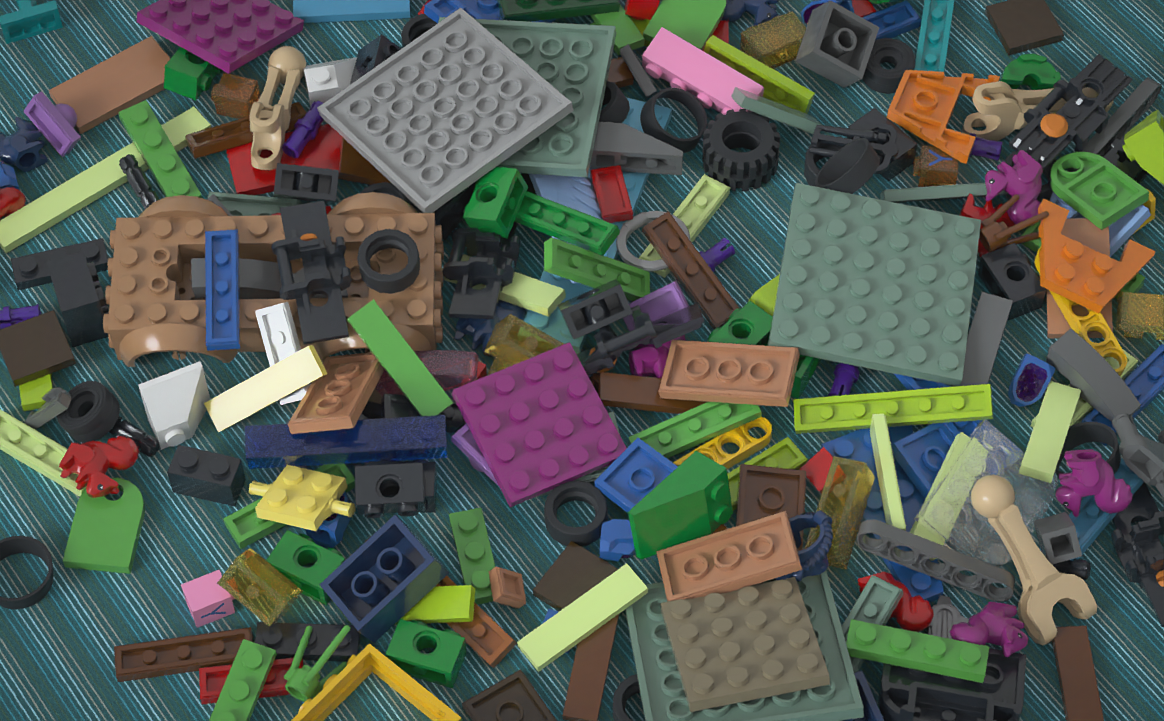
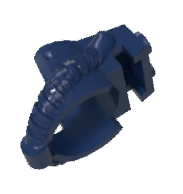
[774,510,833,582]

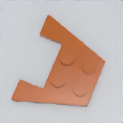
[887,70,1000,164]
[1038,199,1155,314]

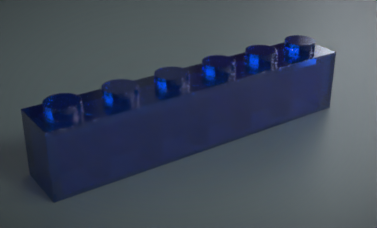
[245,415,447,469]

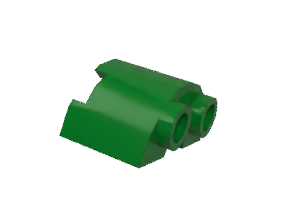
[999,53,1061,90]

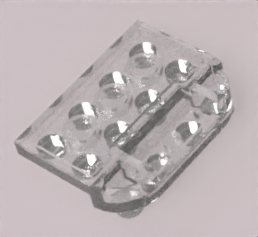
[914,419,1059,567]

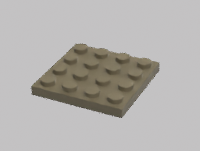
[661,577,830,712]

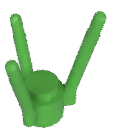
[284,625,350,702]

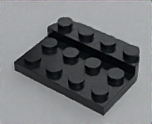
[878,648,1026,721]

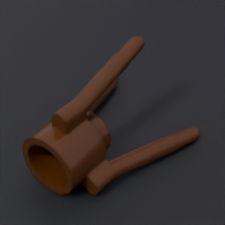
[979,194,1049,252]

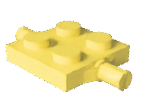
[249,465,355,531]

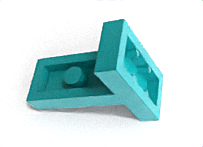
[0,0,63,44]

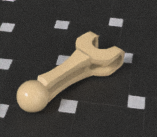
[249,46,306,170]
[962,81,1114,141]
[971,475,1097,645]

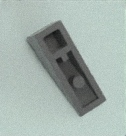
[590,122,683,175]

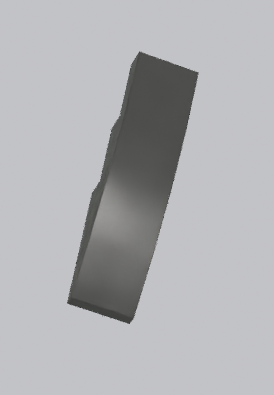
[952,292,1013,387]

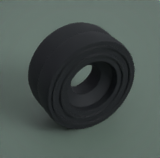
[862,38,916,94]
[57,381,120,443]

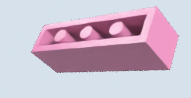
[642,27,764,115]

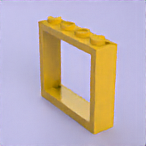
[291,643,462,721]

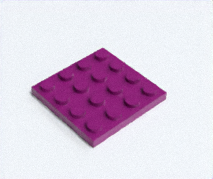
[136,0,304,74]
[452,342,627,507]

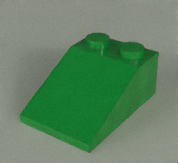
[628,451,733,560]

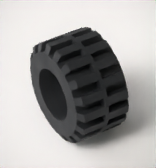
[702,109,780,192]

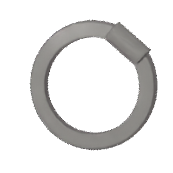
[616,211,690,271]

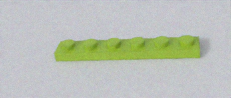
[793,384,993,434]

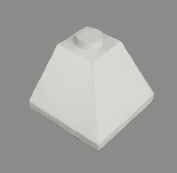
[303,57,357,107]
[138,361,210,450]

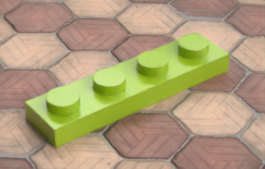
[704,35,815,114]

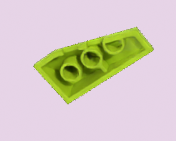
[1122,109,1164,185]

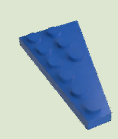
[821,425,944,603]

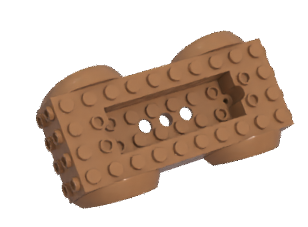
[103,192,444,367]

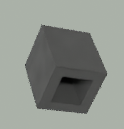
[1033,512,1082,565]

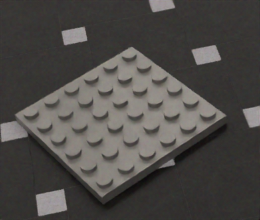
[317,8,574,213]

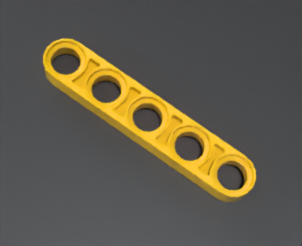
[1034,246,1127,376]
[673,417,772,469]

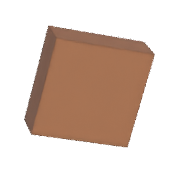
[489,566,526,609]

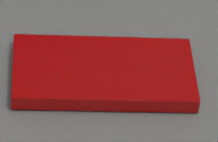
[226,124,342,196]

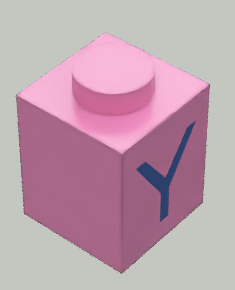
[181,570,237,628]

